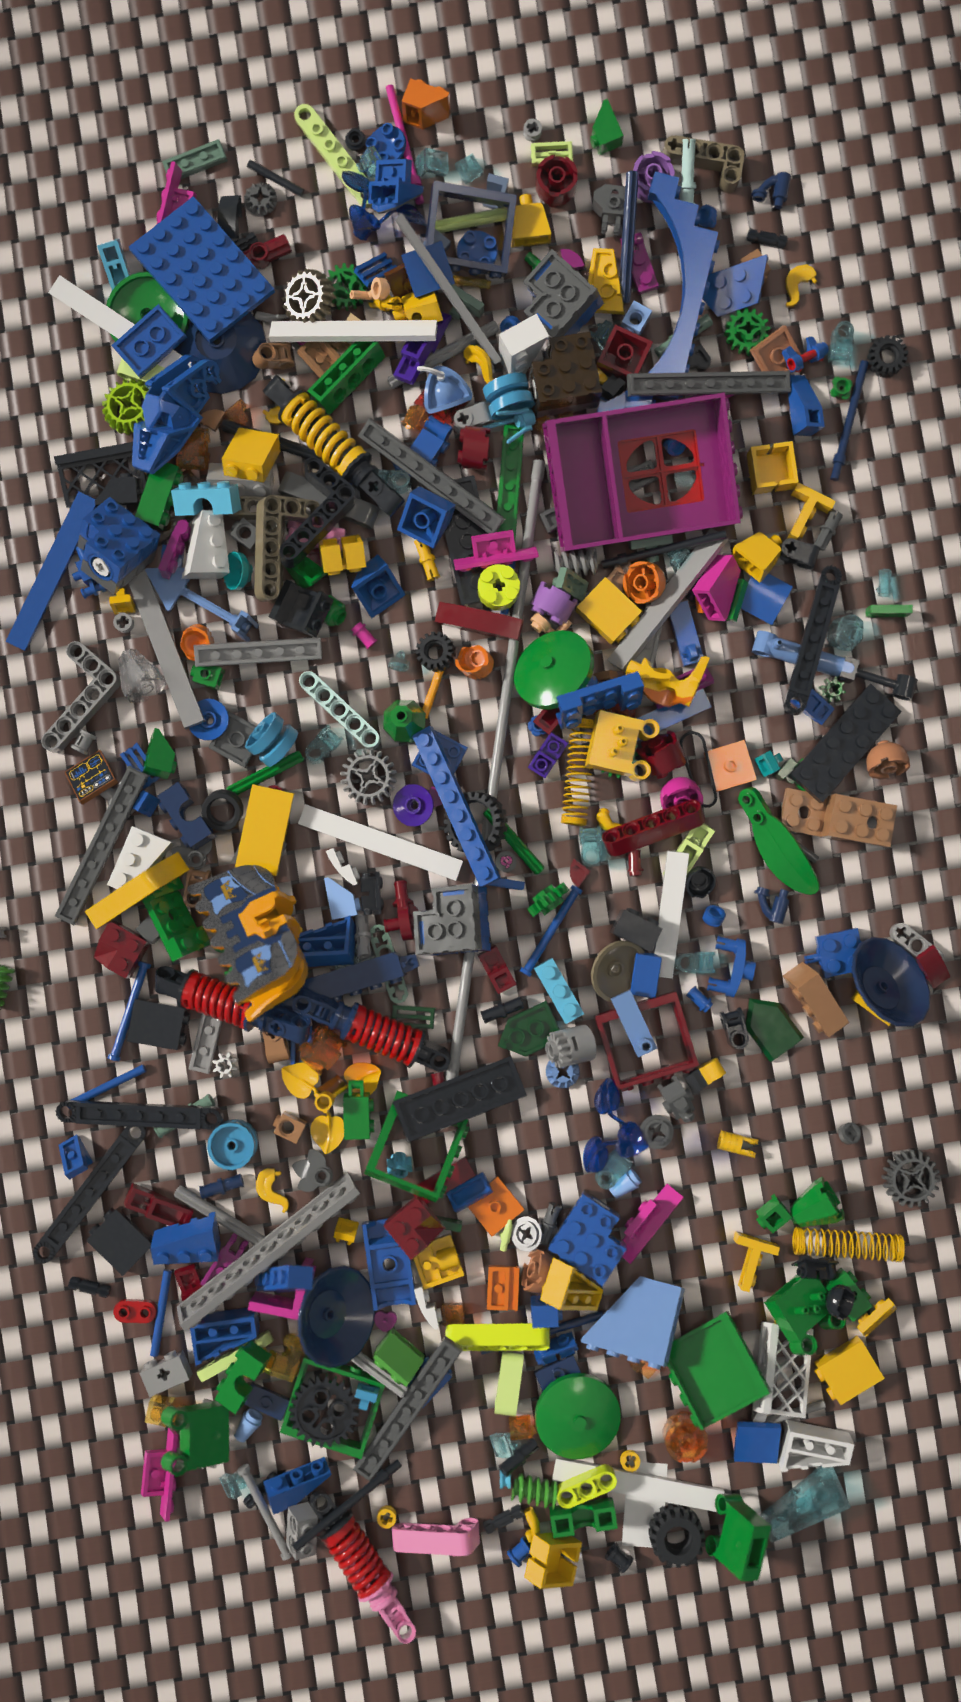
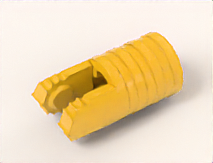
[717,1130,759,1158]

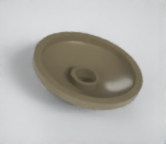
[591,940,645,1002]

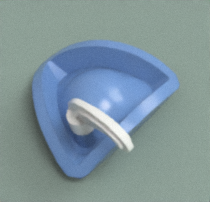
[417,366,473,414]

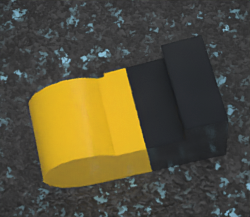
[682,1058,726,1094]

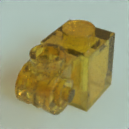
[264,1333,305,1382]
[145,1394,186,1427]

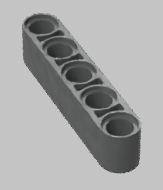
[278,471,380,529]

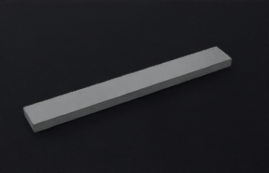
[394,213,502,364]
[607,528,729,673]
[128,569,205,729]

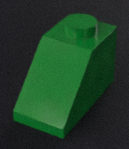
[590,98,624,155]
[143,728,177,779]

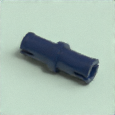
[199,1173,244,1199]

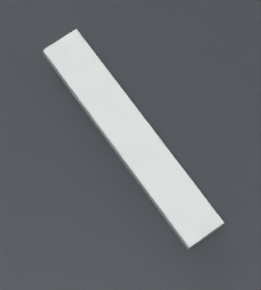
[654,850,689,979]

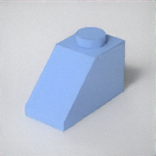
[324,877,361,920]

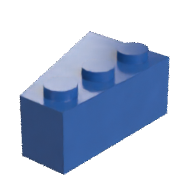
[150,1212,221,1265]

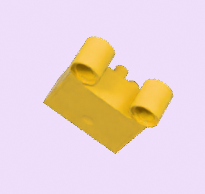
[585,710,659,782]

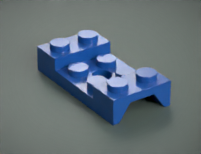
[556,671,644,730]
[362,1218,417,1311]

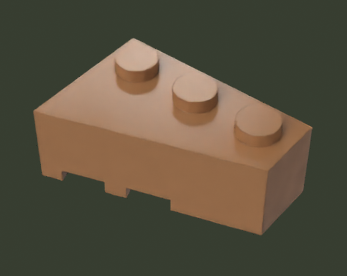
[782,962,849,1037]

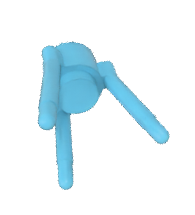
[482,407,536,444]

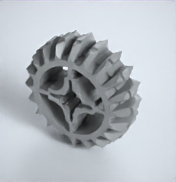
[340,749,397,805]

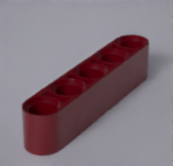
[602,799,705,856]

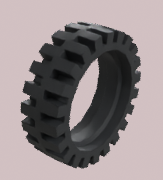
[444,792,508,852]

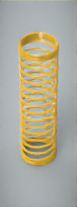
[561,718,595,826]
[792,1227,905,1262]

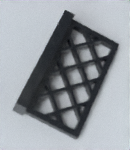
[54,442,147,508]

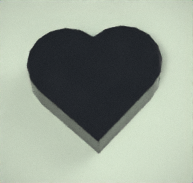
[687,344,711,371]

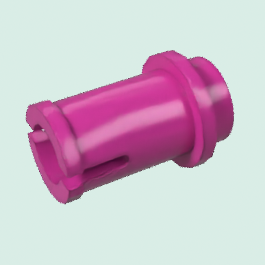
[351,622,377,649]

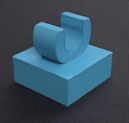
[355,1383,379,1411]

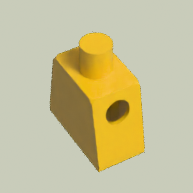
[511,194,551,248]
[392,291,443,322]
[732,532,782,583]

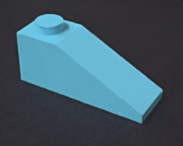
[97,239,130,290]

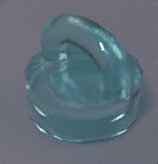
[388,650,410,671]

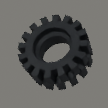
[867,335,908,378]
[416,631,456,672]

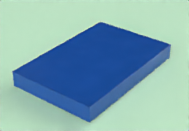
[111,304,187,379]

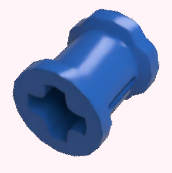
[507,1536,531,1567]

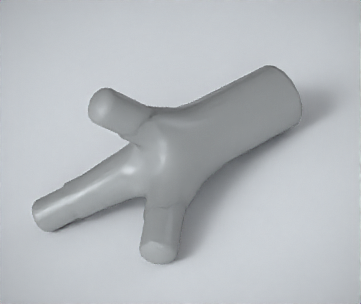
[255,311,289,324]

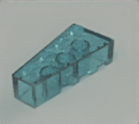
[760,1466,851,1543]

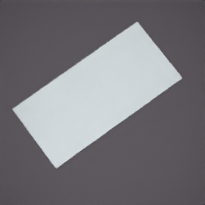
[622,1461,668,1548]

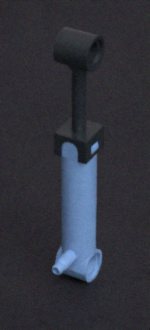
[752,631,918,701]

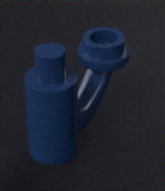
[752,172,791,209]
[754,887,790,924]

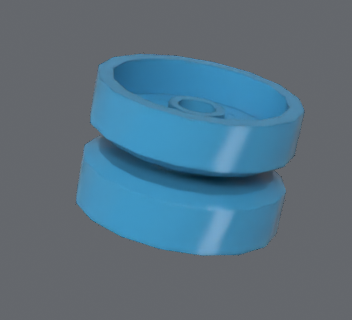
[483,372,535,421]
[245,712,298,767]
[207,1119,259,1170]

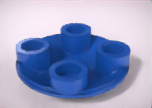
[365,123,406,164]
[457,230,498,264]

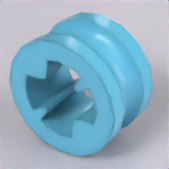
[500,1471,511,1489]

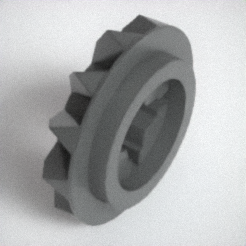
[244,182,277,216]
[639,1114,674,1149]

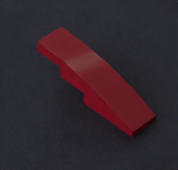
[434,602,524,641]

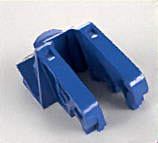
[132,355,222,475]

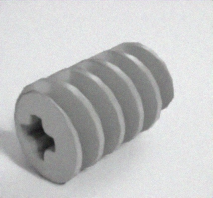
[554,548,598,576]

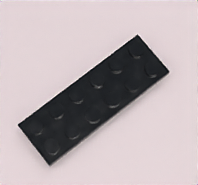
[444,475,501,606]
[789,684,902,804]
[392,1056,527,1143]

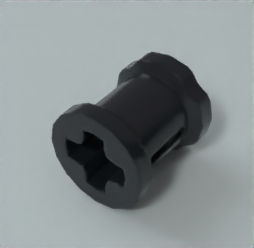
[605,1543,633,1574]

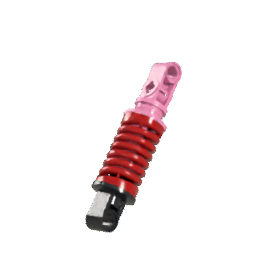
[309,1490,416,1643]

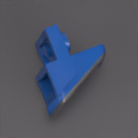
[368,159,424,214]

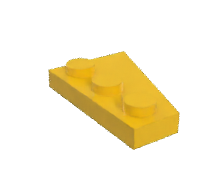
[588,248,625,315]

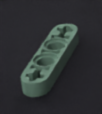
[370,924,408,1003]

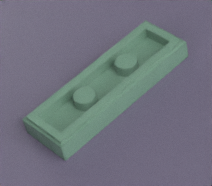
[162,139,228,180]

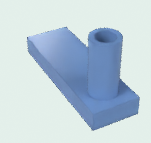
[610,990,657,1057]

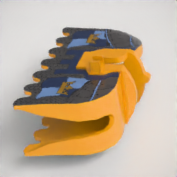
[187,865,308,1022]

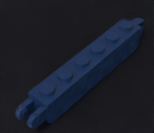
[276,951,420,1012]

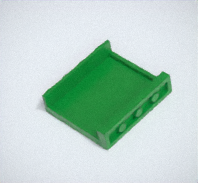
[668,1311,772,1430]

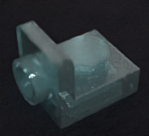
[415,148,449,177]

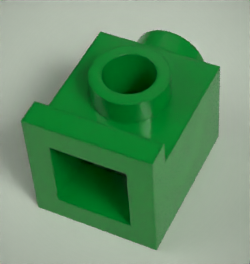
[190,665,225,691]
[756,1194,793,1233]

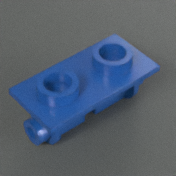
[534,1331,579,1366]

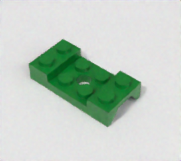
[142,877,211,962]

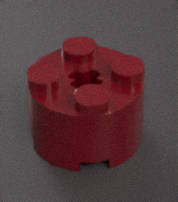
[536,154,578,208]
[457,425,491,471]
[636,730,686,779]

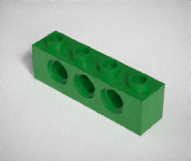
[307,341,386,415]

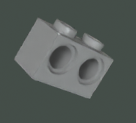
[286,1502,318,1560]

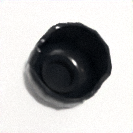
[685,866,716,898]
[826,1284,855,1321]

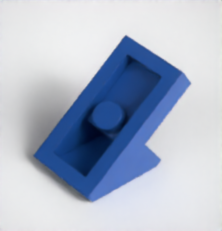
[59,1134,93,1180]

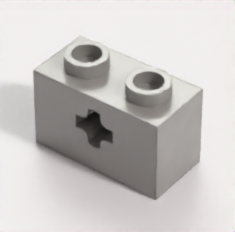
[139,1350,193,1397]

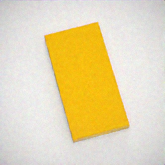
[235,784,295,876]

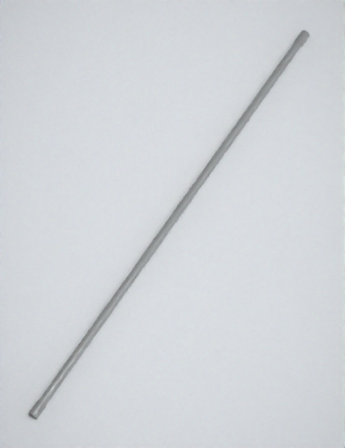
[445,460,546,1081]

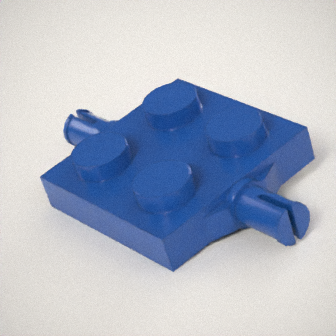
[804,928,862,978]

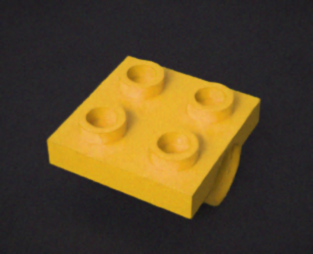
[413,1233,464,1290]

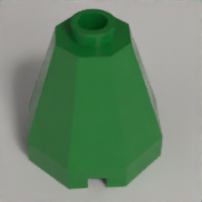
[383,700,426,743]
[790,1177,845,1227]

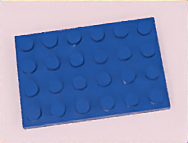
[129,196,275,344]

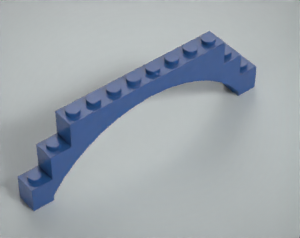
[596,171,720,413]

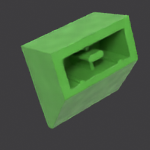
[373,1328,425,1387]

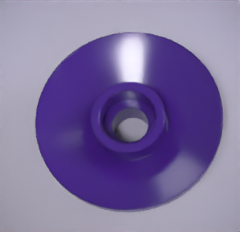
[393,784,434,826]

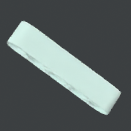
[299,671,381,749]

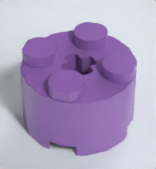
[633,151,675,204]
[530,581,578,626]

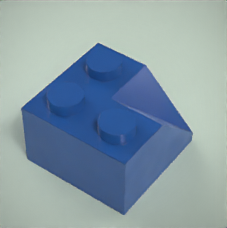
[397,486,456,548]

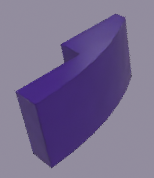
[528,732,569,779]

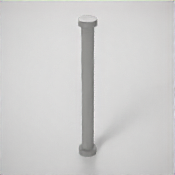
[237,1464,293,1560]

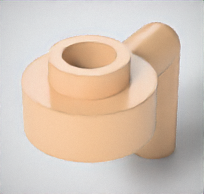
[350,277,390,300]
[530,612,572,634]

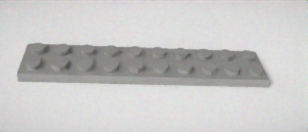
[177,1172,360,1332]

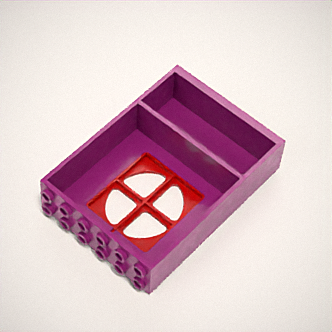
[542,393,743,552]

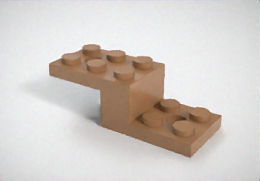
[780,788,897,848]

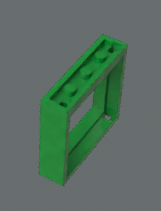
[364,1091,469,1203]
[280,1353,385,1459]

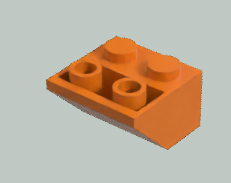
[402,78,450,130]

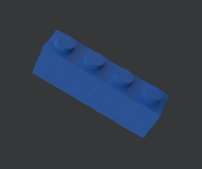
[255,1265,314,1293]

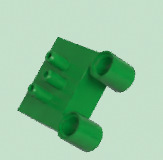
[764,1275,846,1355]
[161,1401,229,1476]
[705,1494,772,1581]

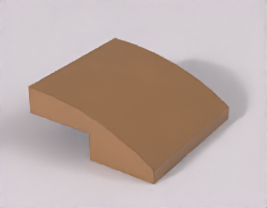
[297,342,351,378]

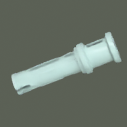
[678,139,697,204]

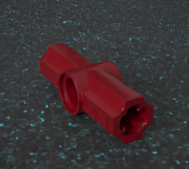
[243,234,292,269]

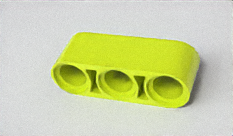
[557,1464,617,1509]

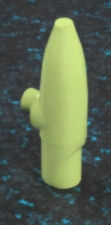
[499,1219,512,1252]

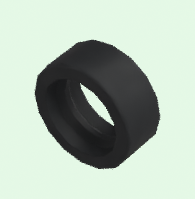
[201,789,244,831]

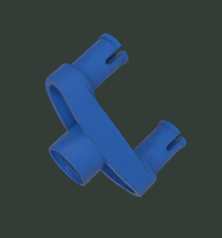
[707,936,756,998]

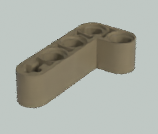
[662,135,744,193]

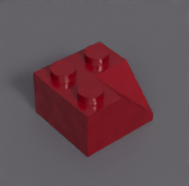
[597,324,653,385]
[94,921,150,979]
[384,1195,445,1260]

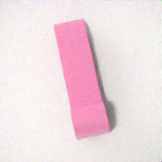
[392,1518,480,1556]

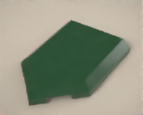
[745,998,804,1062]
[498,1001,560,1057]

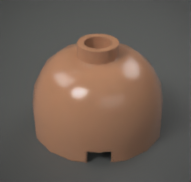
[866,740,910,779]
[521,1248,554,1294]

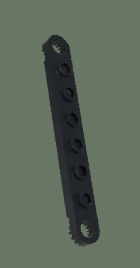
[784,565,842,715]
[55,1100,224,1130]
[33,1126,147,1264]

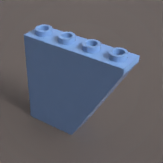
[581,1276,685,1370]

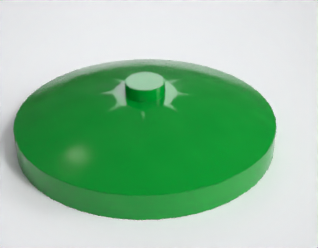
[106,272,189,342]
[514,630,594,709]
[535,1373,621,1459]

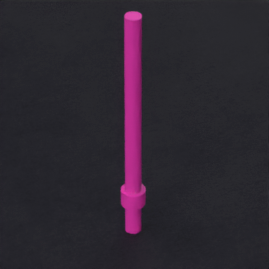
[386,84,424,204]

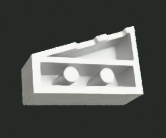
[498,314,549,374]
[181,510,230,579]
[107,826,176,889]
[778,1420,854,1472]

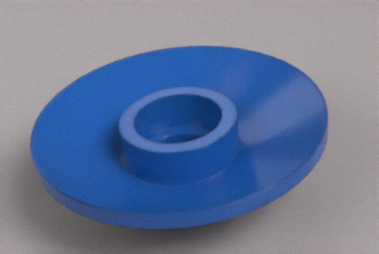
[189,699,229,741]

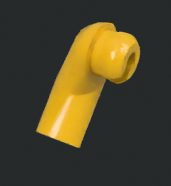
[596,808,622,831]
[523,1507,540,1543]

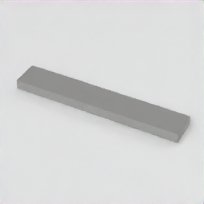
[193,637,322,667]

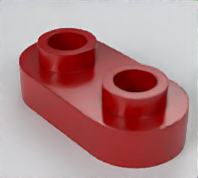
[113,1299,157,1323]

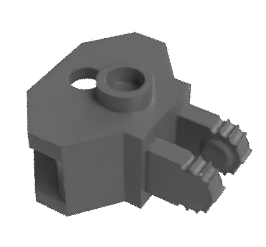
[592,184,625,235]
[657,1075,695,1123]

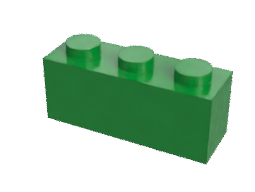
[135,463,184,531]

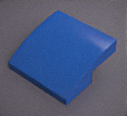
[741,573,793,625]

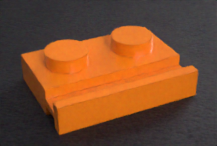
[487,1265,520,1311]

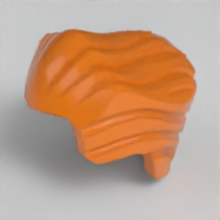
[180,624,214,661]
[455,645,494,680]

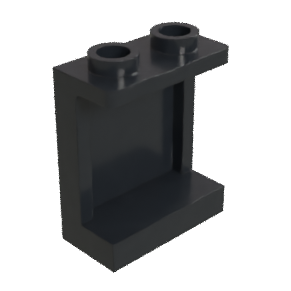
[269,580,334,638]
[127,998,191,1050]
[86,1206,153,1276]

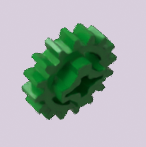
[327,263,368,311]
[724,307,770,355]
[527,882,569,917]

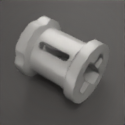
[70,729,97,755]

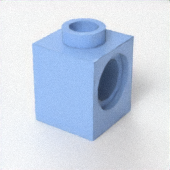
[621,300,652,335]

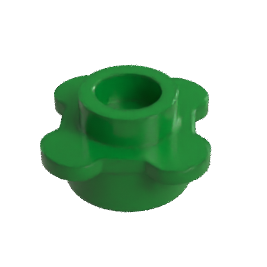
[830,377,853,400]

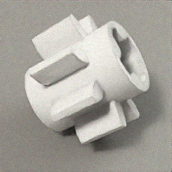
[212,1052,239,1078]

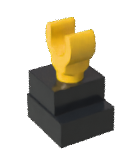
[597,367,626,400]

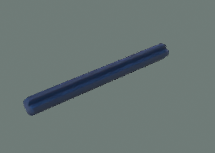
[620,171,639,303]

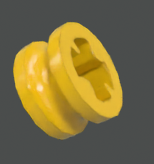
[620,1450,640,1472]
[377,1505,397,1529]

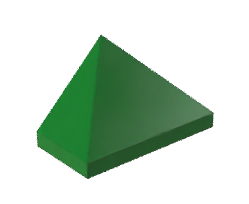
[285,554,327,588]

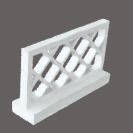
[753,1321,814,1418]

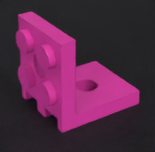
[248,1257,316,1320]

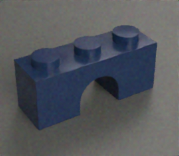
[157,782,217,851]

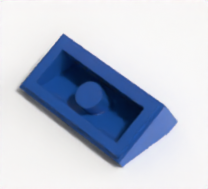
[630,953,662,998]

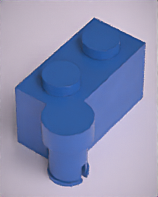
[410,415,453,466]

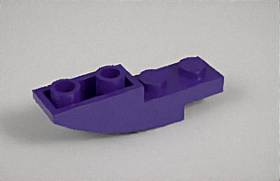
[393,312,452,385]

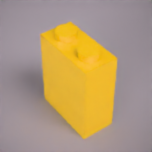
[222,427,280,483]
[576,577,642,645]
[814,1336,885,1405]

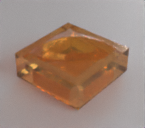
[442,1303,465,1327]
[509,1415,532,1440]

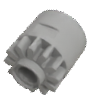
[545,1025,596,1068]

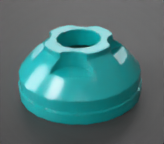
[224,551,253,590]

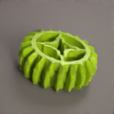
[102,378,149,436]

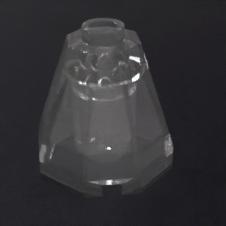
[118,649,167,703]

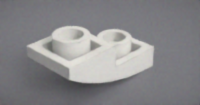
[326,848,360,886]
[414,1283,442,1329]

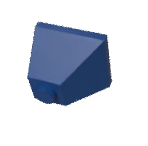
[351,554,405,618]

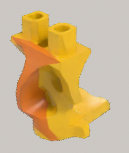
[626,656,710,708]

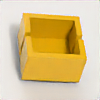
[747,441,799,495]
[318,534,366,575]
[524,1532,582,1589]

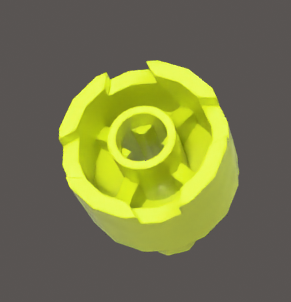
[478,564,520,611]

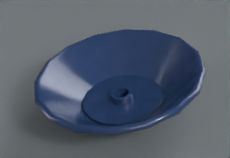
[174,312,267,394]
[852,937,930,1027]
[298,1265,375,1368]

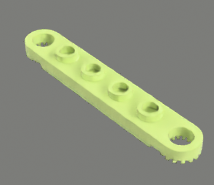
[294,104,372,208]

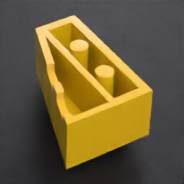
[540,1258,603,1311]

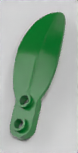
[738,787,820,895]

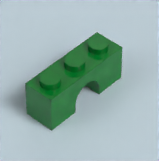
[214,1340,272,1414]
[549,1497,618,1538]

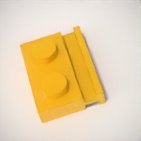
[857,1298,897,1337]

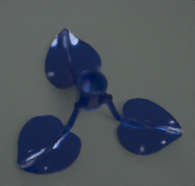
[341,171,427,241]
[583,1077,650,1173]

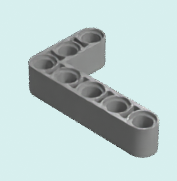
[41,641,121,753]

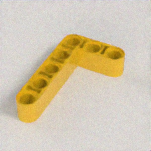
[85,852,190,929]

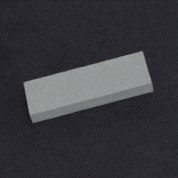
[188,1013,223,1074]

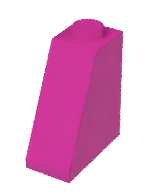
[692,555,741,621]

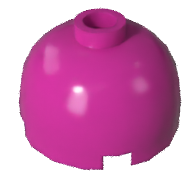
[660,777,703,809]

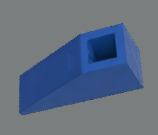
[788,375,825,436]
[263,1457,331,1515]

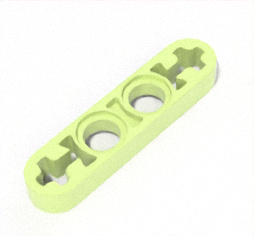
[196,1330,274,1382]

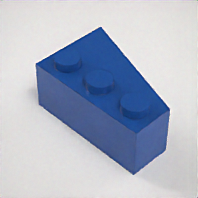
[298,915,356,967]
[190,1308,260,1366]

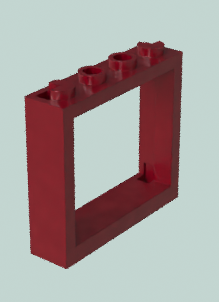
[594,991,699,1092]

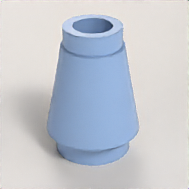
[609,1169,642,1199]
[234,1408,263,1442]

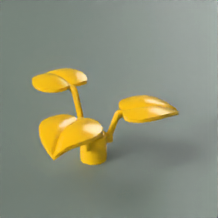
[281,1062,381,1154]

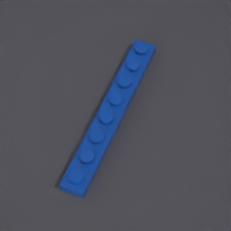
[412,726,501,887]

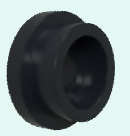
[345,129,366,151]

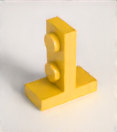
[787,483,836,540]
[733,1231,780,1292]

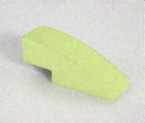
[663,823,715,874]

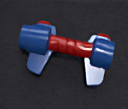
[782,336,829,373]

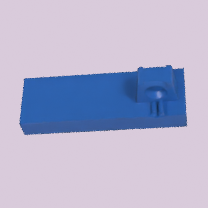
[669,600,703,667]

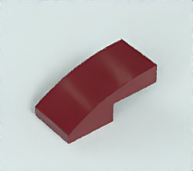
[477,945,517,994]
[916,945,950,989]
[174,1263,202,1301]

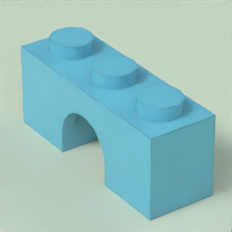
[171,481,241,516]
[534,958,584,1024]

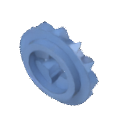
[546,1060,579,1088]

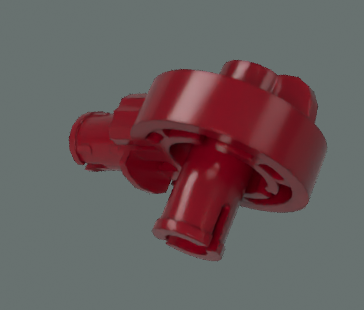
[384,880,419,941]

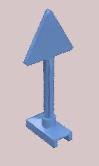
[145,568,259,642]

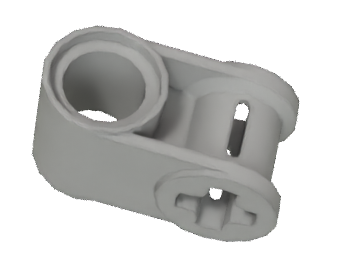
[453,402,494,434]

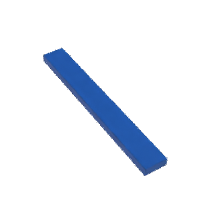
[5,491,97,651]

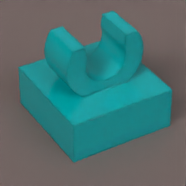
[754,750,783,777]

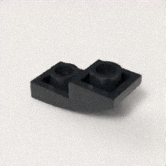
[217,195,242,239]

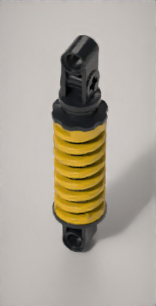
[262,375,405,517]

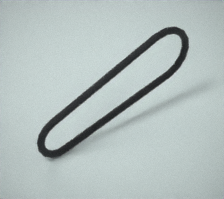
[679,731,717,808]

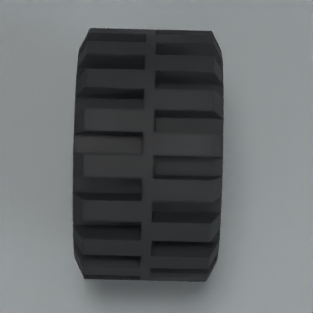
[648,1503,705,1568]

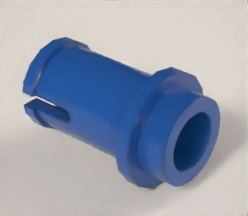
[686,986,713,1013]

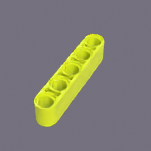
[445,1324,550,1351]

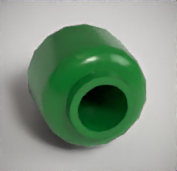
[324,595,347,627]

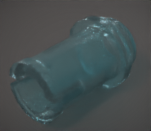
[876,569,893,597]

